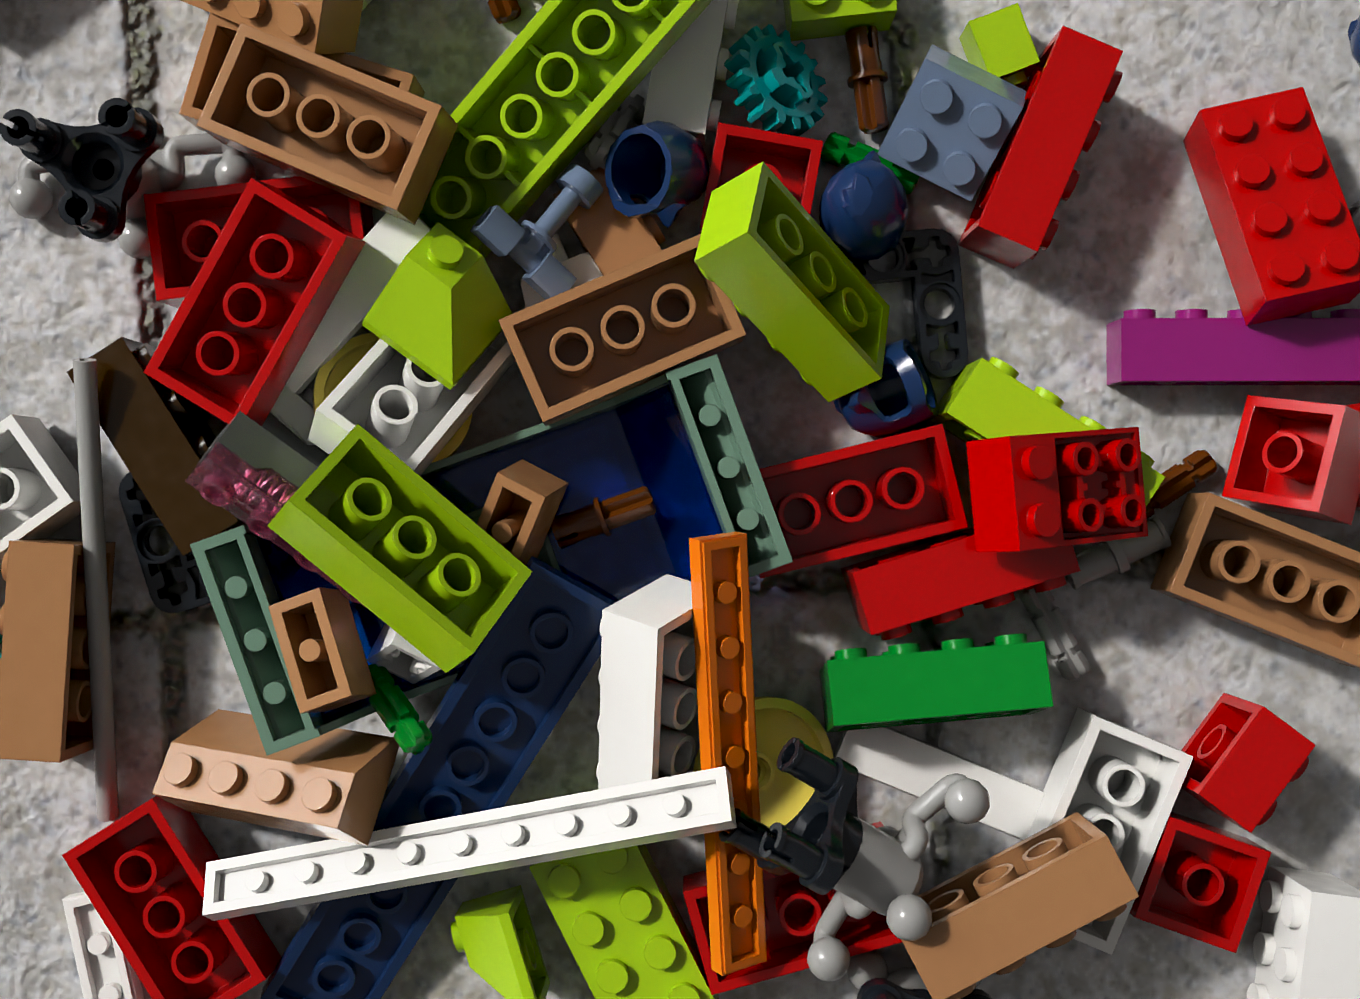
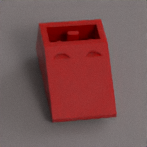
[966,427,1148,552]

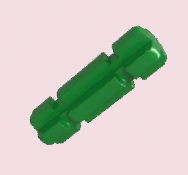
[821,132,920,194]
[368,664,433,755]

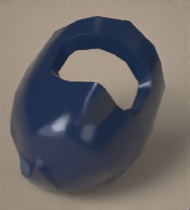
[605,120,710,228]
[819,150,908,262]
[834,338,939,437]

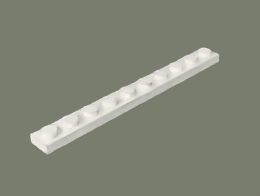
[202,766,737,921]

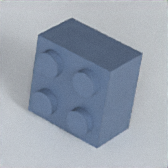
[877,44,1026,201]

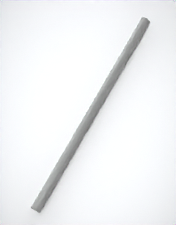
[73,358,119,822]

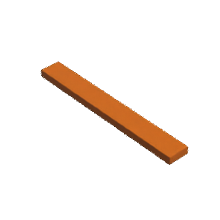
[689,531,767,976]

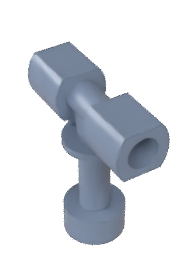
[470,163,603,300]

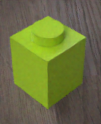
[959,3,1040,88]

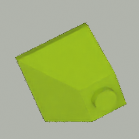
[362,222,513,390]
[451,885,550,999]

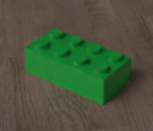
[819,633,1054,733]

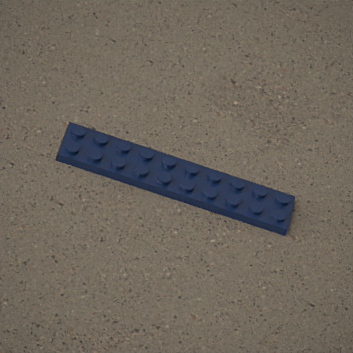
[260,556,616,999]

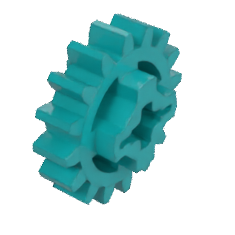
[724,24,828,136]

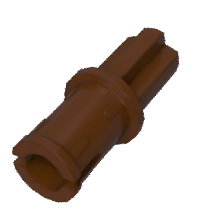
[845,26,889,134]
[551,486,656,549]

